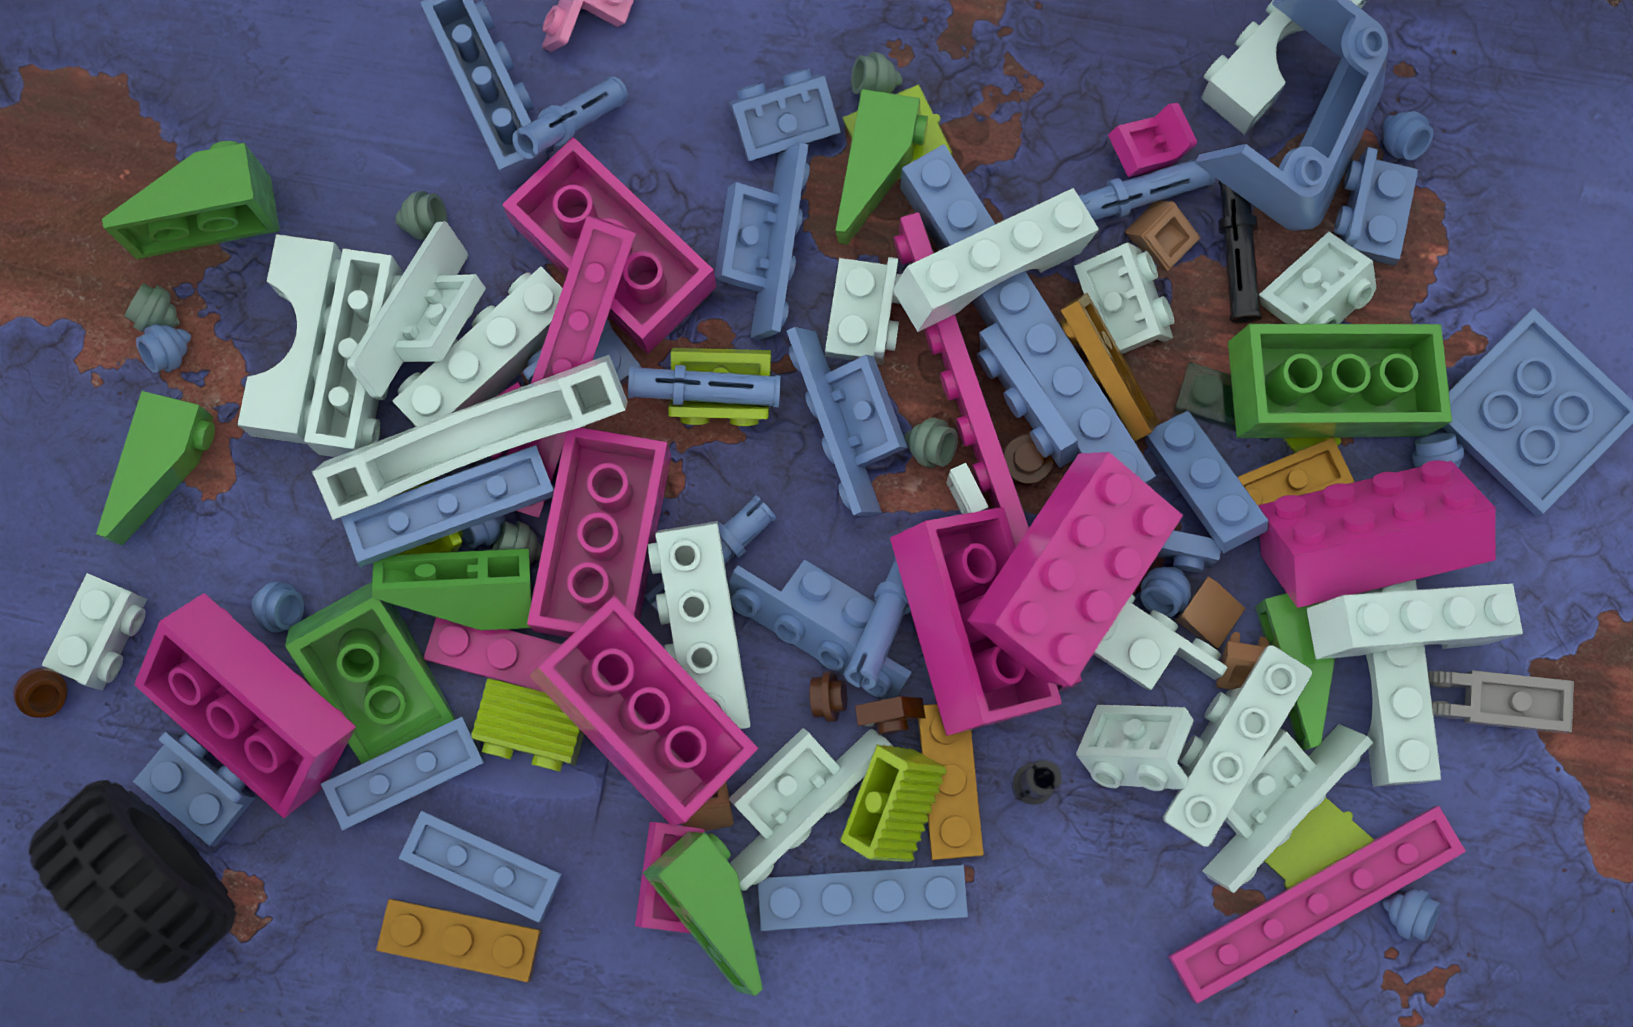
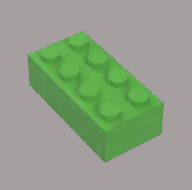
[1228,324,1452,438]

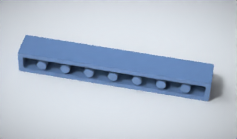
[900,144,1156,486]

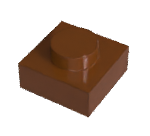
[855,696,926,735]

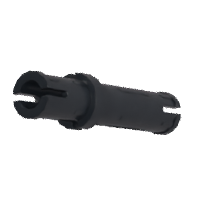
[1218,181,1262,323]
[1012,760,1062,805]

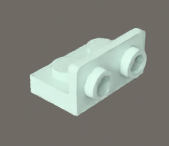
[1259,232,1376,324]
[1074,242,1175,354]
[825,257,902,365]
[42,573,147,691]
[1076,705,1194,791]

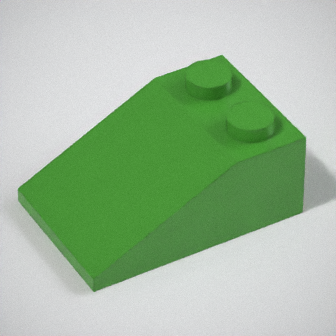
[102,141,280,259]
[285,582,456,764]

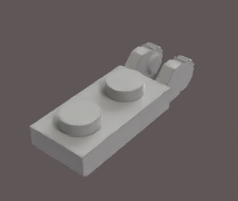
[1428,670,1574,734]

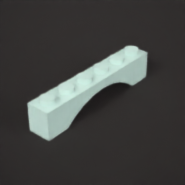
[313,355,628,520]

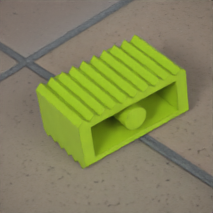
[471,678,584,772]
[840,744,947,862]

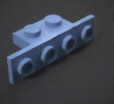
[714,142,810,341]
[787,327,908,516]
[728,559,911,700]

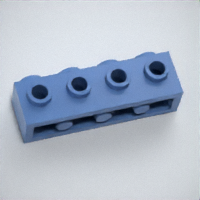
[420,0,554,190]

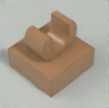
[1216,632,1269,690]

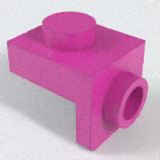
[1108,102,1197,177]

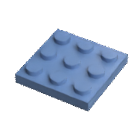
[1442,308,1633,517]

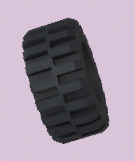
[28,780,236,984]

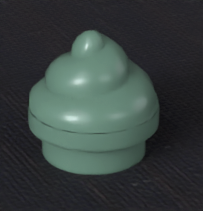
[851,52,903,95]
[395,191,448,241]
[124,283,180,332]
[904,418,958,468]
[491,521,543,565]

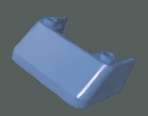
[1195,0,1388,231]

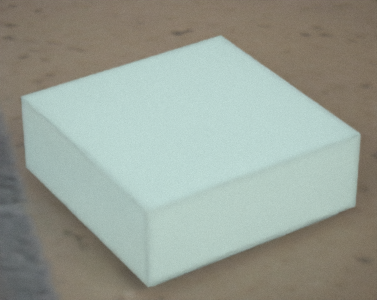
[946,463,989,514]

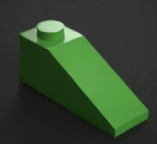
[835,89,928,245]
[96,391,215,545]
[372,548,532,630]
[1255,593,1335,751]
[643,832,763,996]

